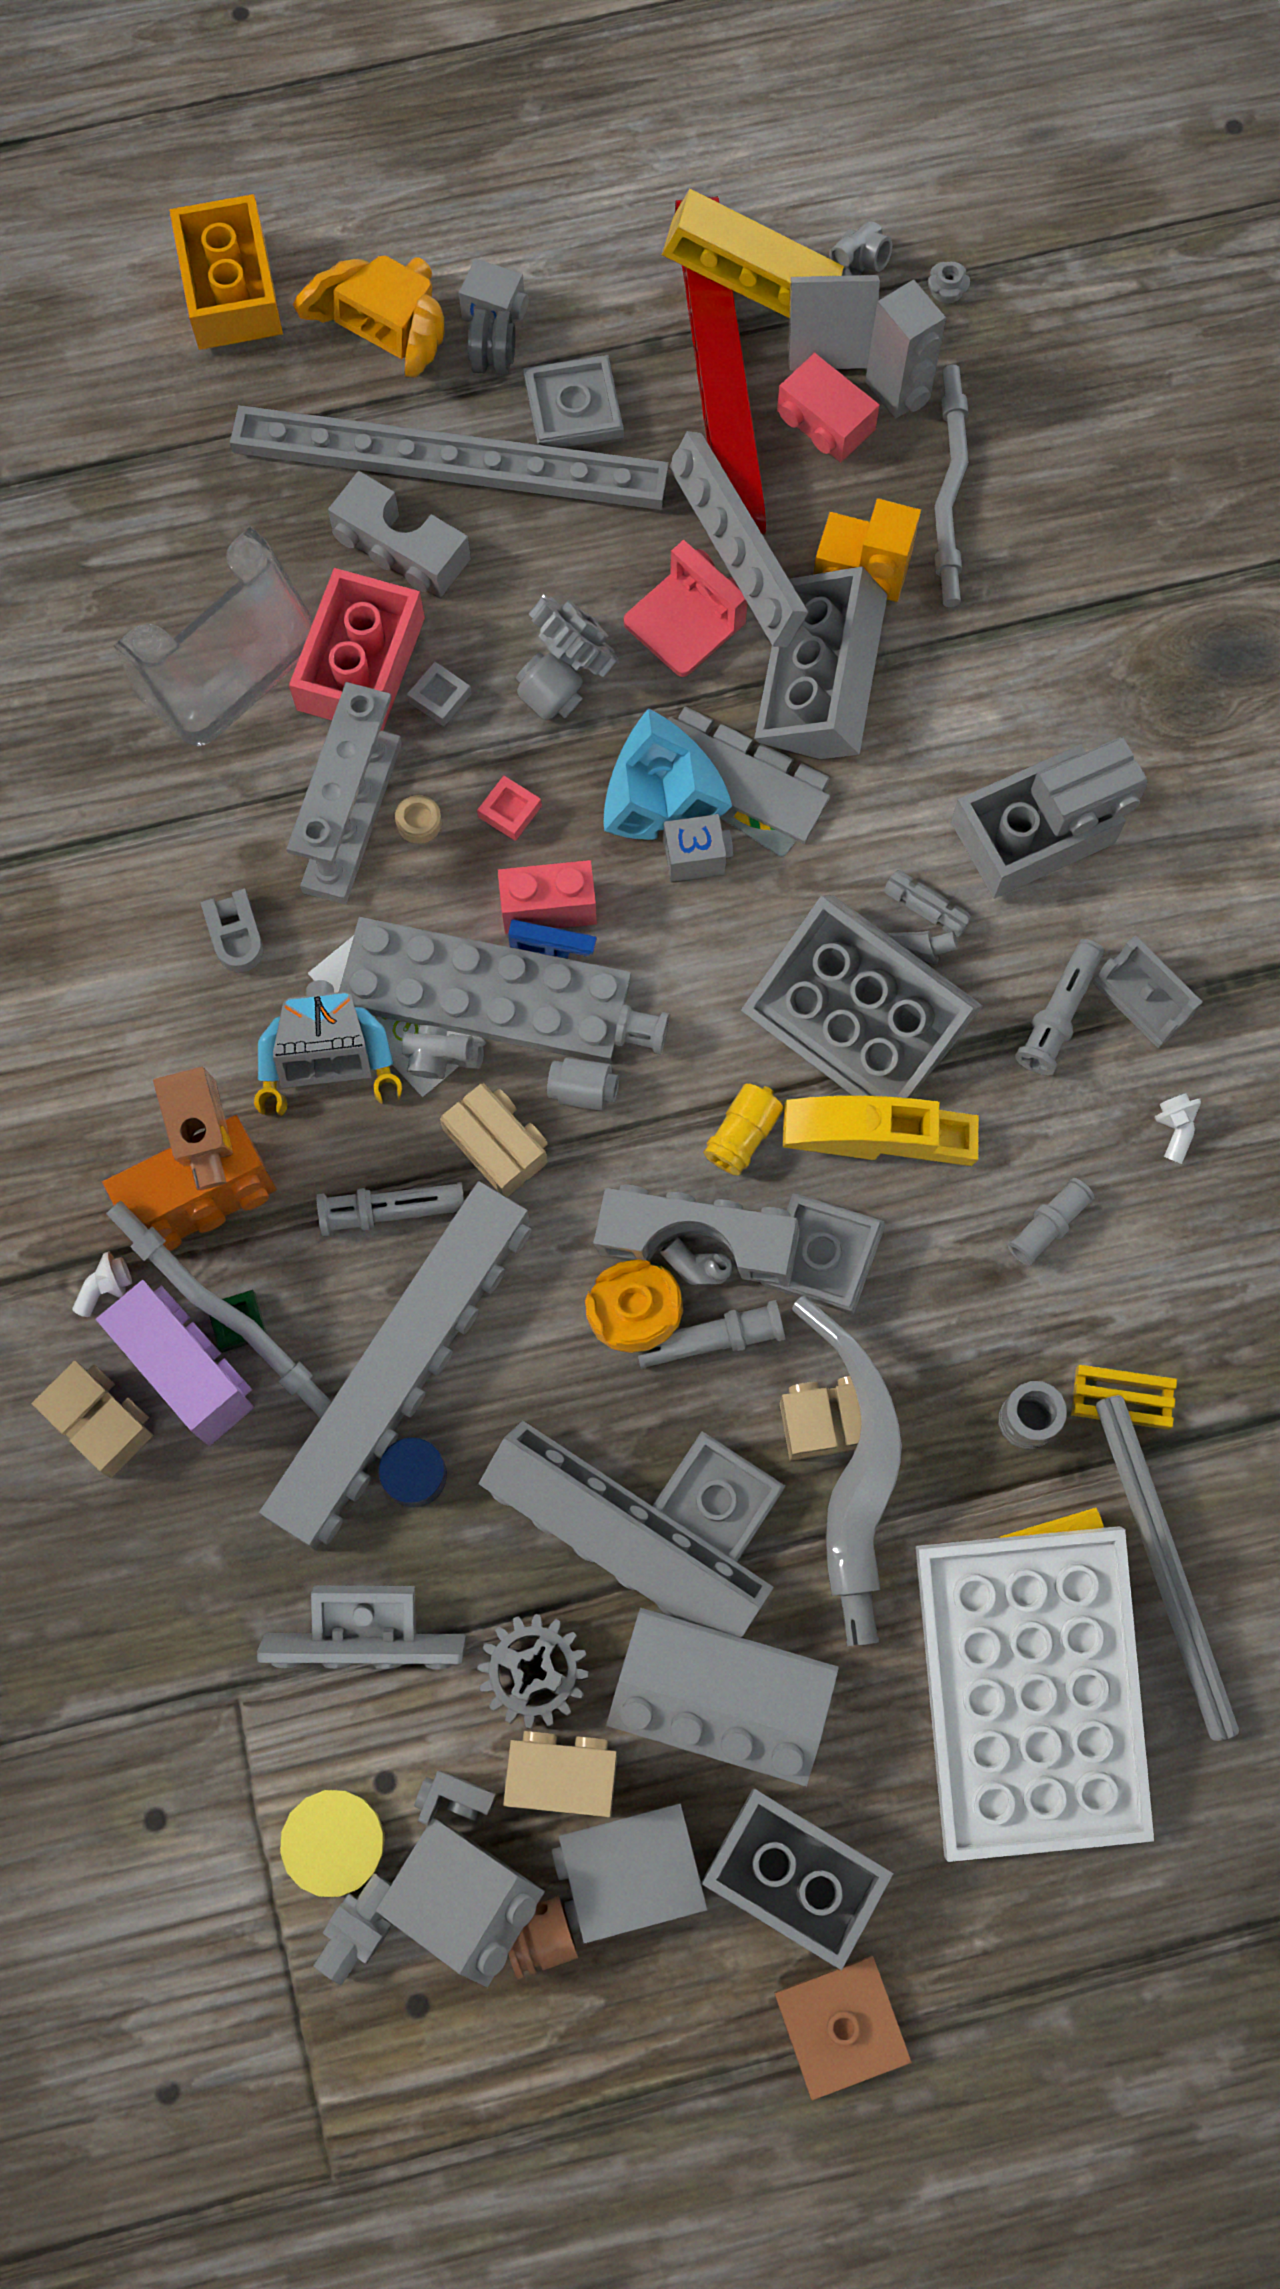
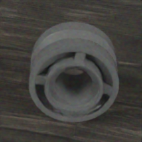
[468,309,516,375]

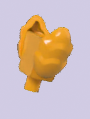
[293,256,445,378]

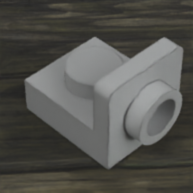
[414,1771,499,1825]

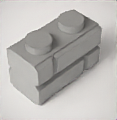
[1031,737,1148,836]

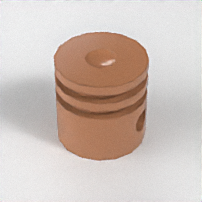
[508,1895,578,1979]

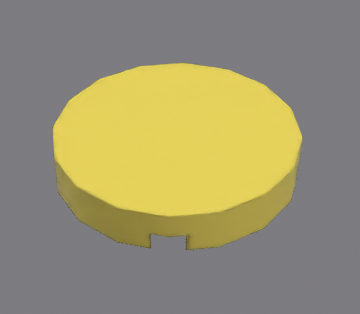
[280,1790,385,1897]

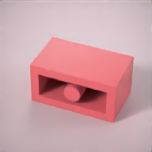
[777,352,880,463]
[498,860,597,934]

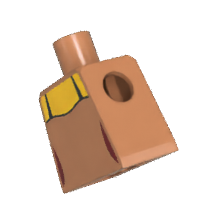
[153,1066,233,1190]

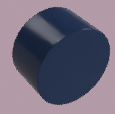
[379,1438,447,1507]

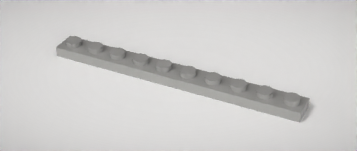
[230,405,669,510]

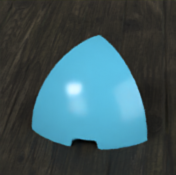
[604,708,732,840]

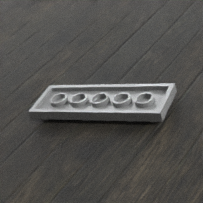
[339,917,631,1064]

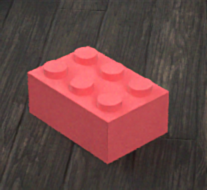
[289,568,425,731]

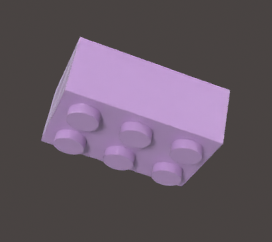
[96,1280,255,1446]

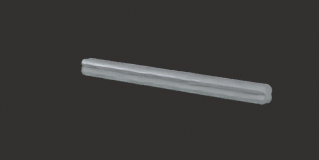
[1096,1395,1239,1741]

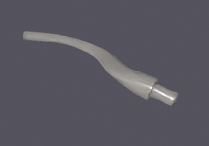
[792,1296,902,1646]

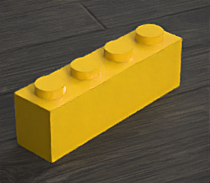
[662,189,844,318]

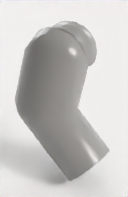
[660,1236,733,1285]

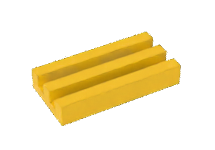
[1071,1365,1177,1430]

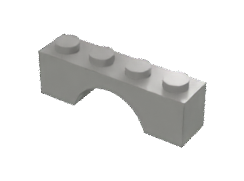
[593,1184,800,1287]

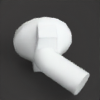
[1155,1093,1201,1164]
[72,1251,132,1317]

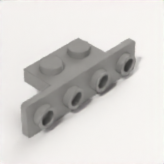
[257,1585,466,1669]

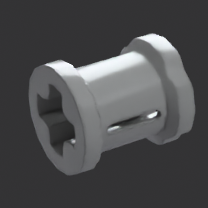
[615,1004,670,1055]

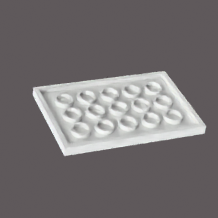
[916,1526,1154,1862]

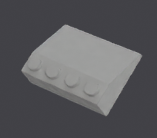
[741,895,983,1098]

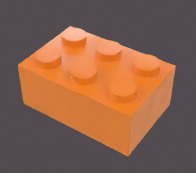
[102,1114,277,1251]

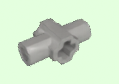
[313,1873,393,1985]

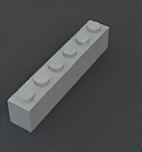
[478,1420,774,1638]

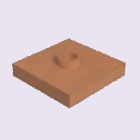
[774,1955,912,2100]

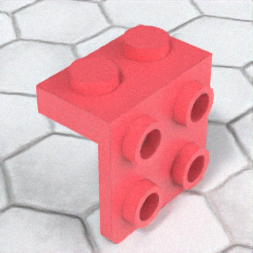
[624,540,747,677]

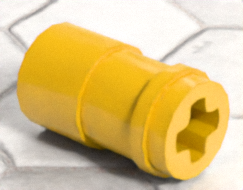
[703,1083,784,1176]

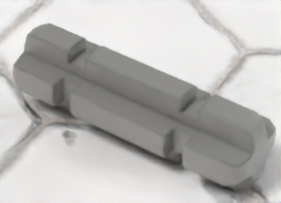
[884,870,971,937]

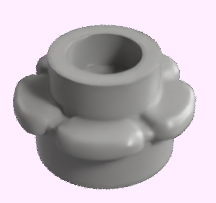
[928,262,970,303]

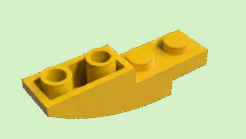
[783,1096,979,1166]

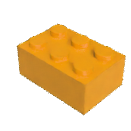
[169,194,283,350]

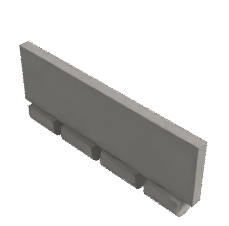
[668,706,830,844]

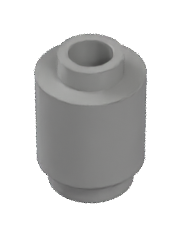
[547,1058,619,1111]

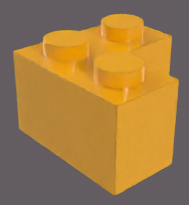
[813,498,921,602]

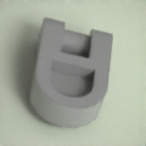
[200,888,264,973]

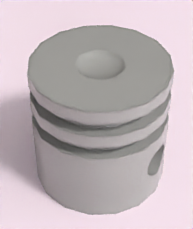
[998,1381,1067,1449]

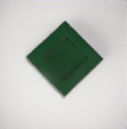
[209,1289,267,1353]

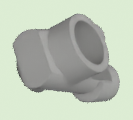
[829,221,892,276]
[402,1025,484,1079]

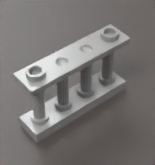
[286,682,402,905]

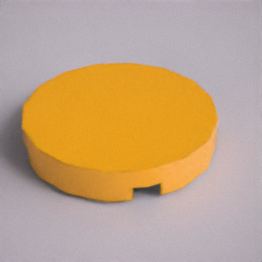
[585,1259,684,1353]

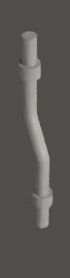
[934,365,969,607]
[106,1201,332,1419]

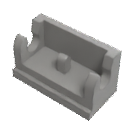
[1092,935,1203,1048]

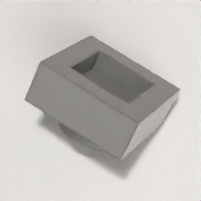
[407,662,472,727]

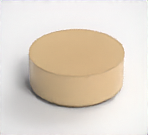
[395,795,442,844]

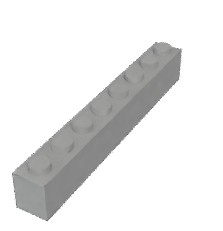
[259,1181,532,1551]

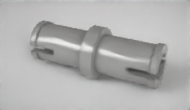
[1008,1178,1095,1266]

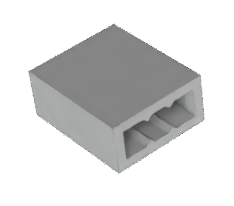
[552,1803,707,1943]
[376,1818,545,1988]

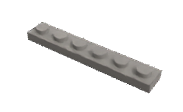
[669,431,808,647]

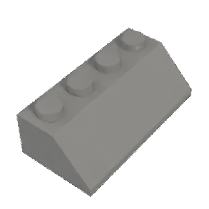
[754,566,887,759]
[606,1607,839,1787]

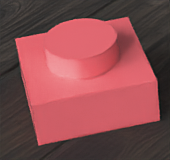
[477,775,542,841]

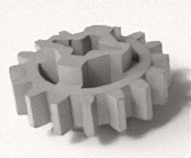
[528,595,618,677]
[477,1614,589,1729]

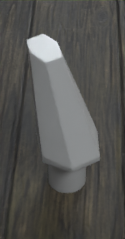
[885,930,959,964]

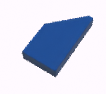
[508,919,597,959]

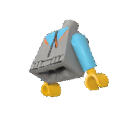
[254,980,402,1116]

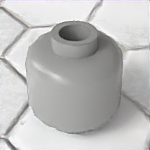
[515,652,583,720]

